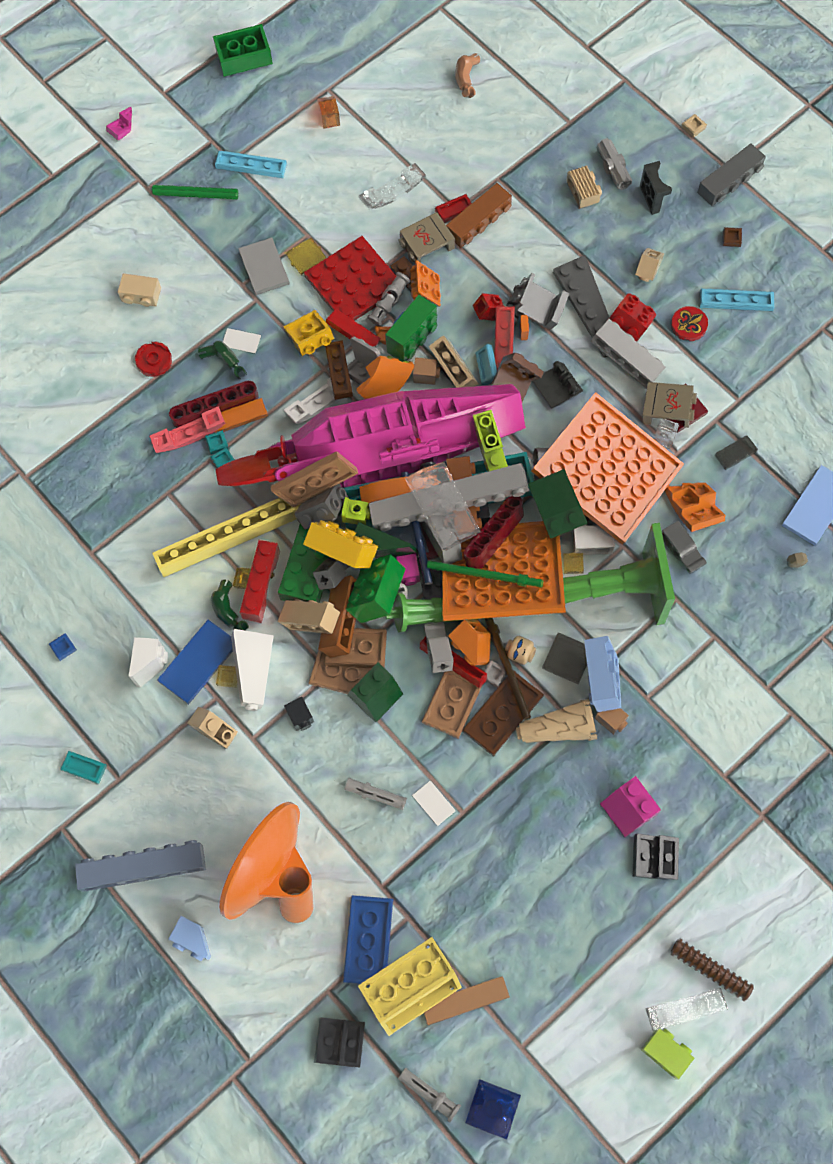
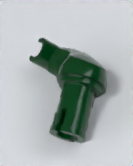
[198,341,247,379]
[211,579,249,631]

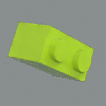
[641,1028,695,1080]

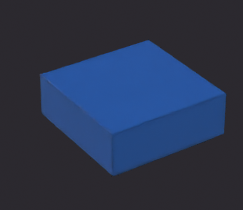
[49,633,77,661]

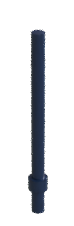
[401,472,433,585]

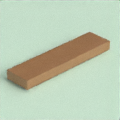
[424,976,510,1025]

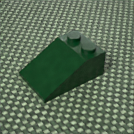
[528,469,588,539]
[354,522,418,558]

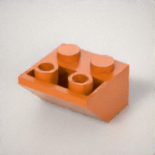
[448,619,490,666]

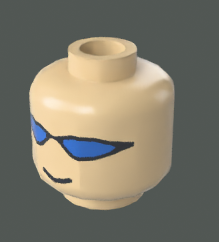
[505,636,536,665]

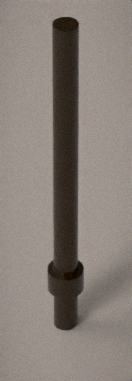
[485,618,531,720]

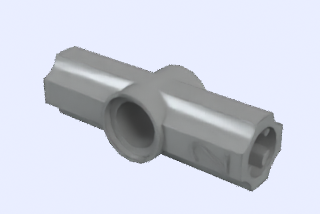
[597,138,632,190]

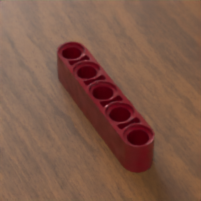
[169,380,259,428]
[464,496,524,569]

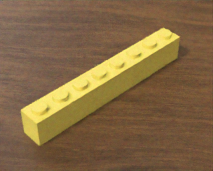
[152,498,301,577]

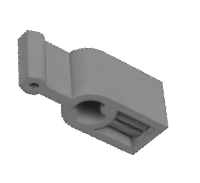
[424,622,453,673]

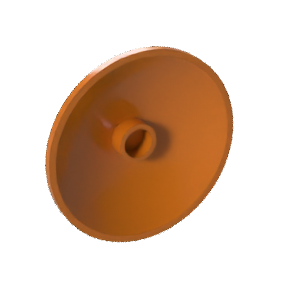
[219,802,314,923]

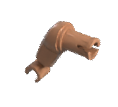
[455,53,480,98]

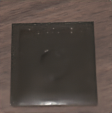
[542,632,587,685]

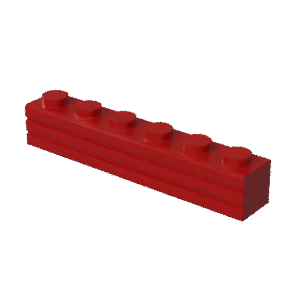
[420,636,487,688]

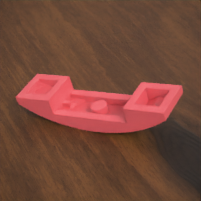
[150,407,225,453]

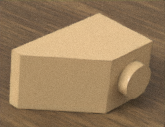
[635,248,664,282]

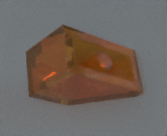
[317,96,340,129]

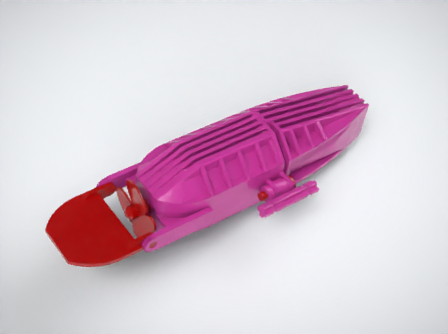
[215,384,526,488]

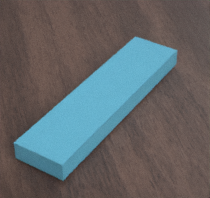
[215,150,287,178]
[700,288,774,311]

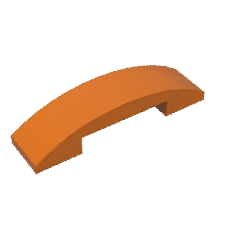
[359,476,437,504]

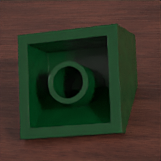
[347,662,403,722]

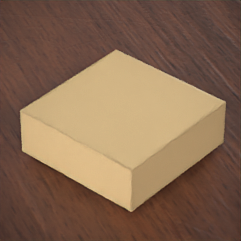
[682,114,707,138]

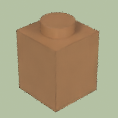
[413,357,441,385]
[595,708,629,735]

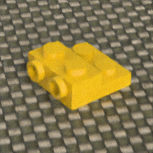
[283,310,334,356]

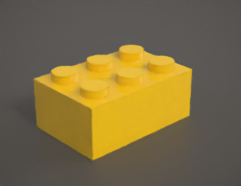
[303,520,378,568]

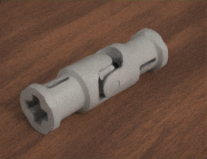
[367,272,410,326]

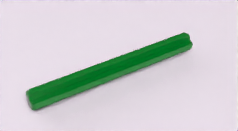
[152,185,239,199]

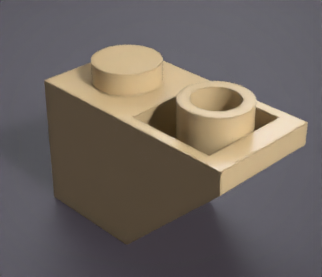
[187,707,238,749]

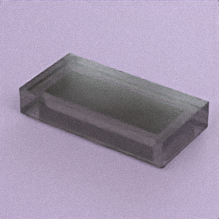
[715,435,758,470]

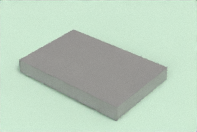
[238,238,290,295]

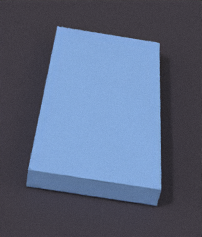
[782,465,833,546]

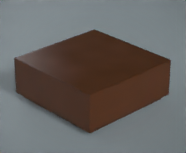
[723,227,742,247]

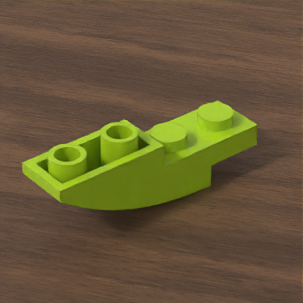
[473,410,508,472]

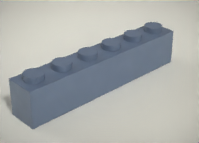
[75,840,206,892]

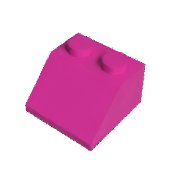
[600,776,661,837]

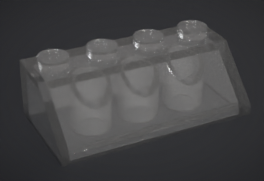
[405,462,481,551]

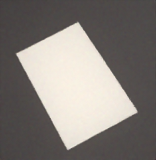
[223,328,261,353]
[412,781,455,826]

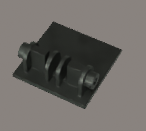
[533,361,583,409]

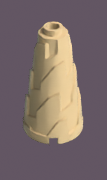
[516,699,597,743]

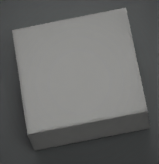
[484,660,506,688]

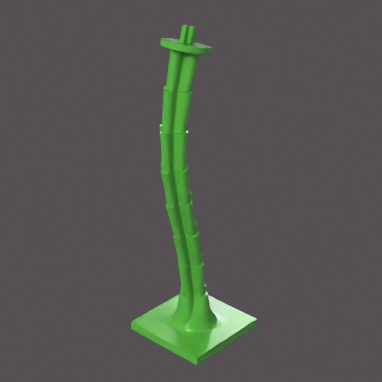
[385,523,675,633]

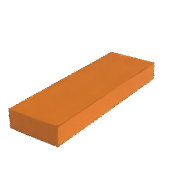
[215,398,268,433]

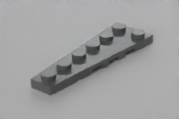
[553,255,609,358]

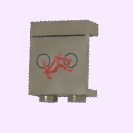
[398,212,455,264]
[643,382,697,428]

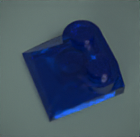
[465,1079,521,1139]

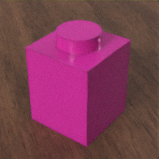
[397,554,420,586]

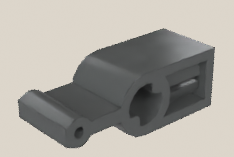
[662,520,707,574]
[313,557,351,590]

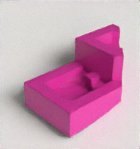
[106,107,132,140]

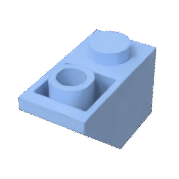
[169,916,211,961]

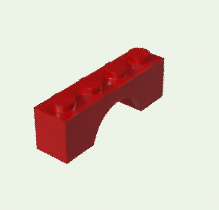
[240,540,280,623]

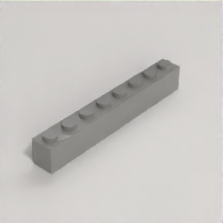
[369,463,529,531]

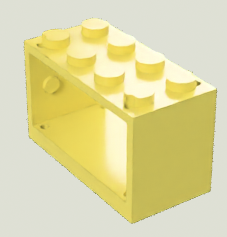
[358,937,462,1036]

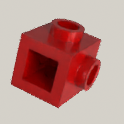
[472,293,504,321]

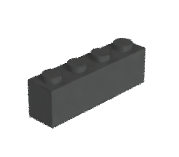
[697,143,766,206]

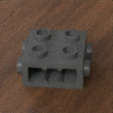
[294,484,348,530]

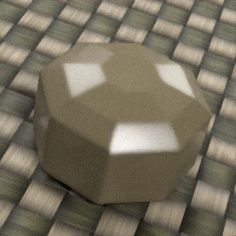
[787,552,808,568]

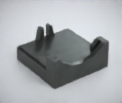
[640,161,672,215]

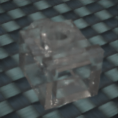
[653,418,679,450]

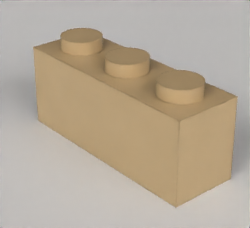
[429,335,479,388]
[278,599,340,634]

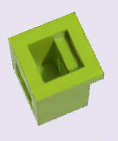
[341,497,371,525]

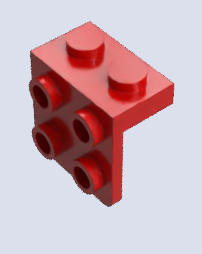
[608,293,657,342]

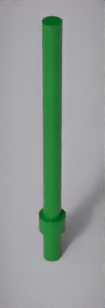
[427,561,543,588]

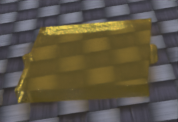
[285,238,327,275]

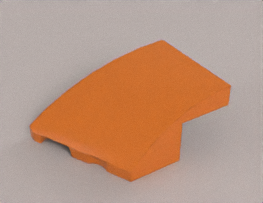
[356,356,414,399]
[664,483,725,532]

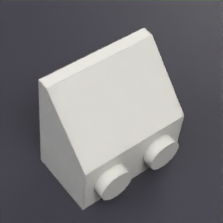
[129,637,168,687]

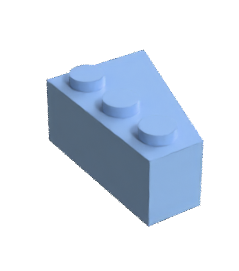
[584,636,621,712]

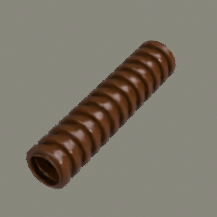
[671,938,754,1001]

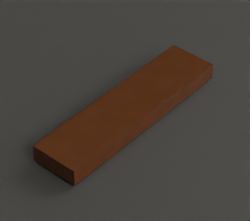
[325,340,353,400]

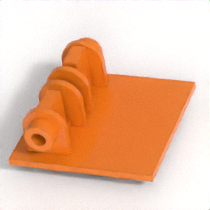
[410,260,441,307]

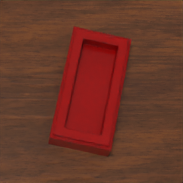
[435,194,472,223]

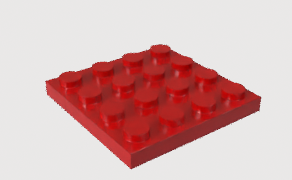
[304,236,396,321]

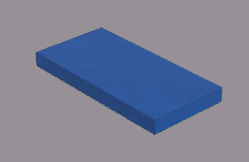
[157,620,233,705]
[343,895,393,984]

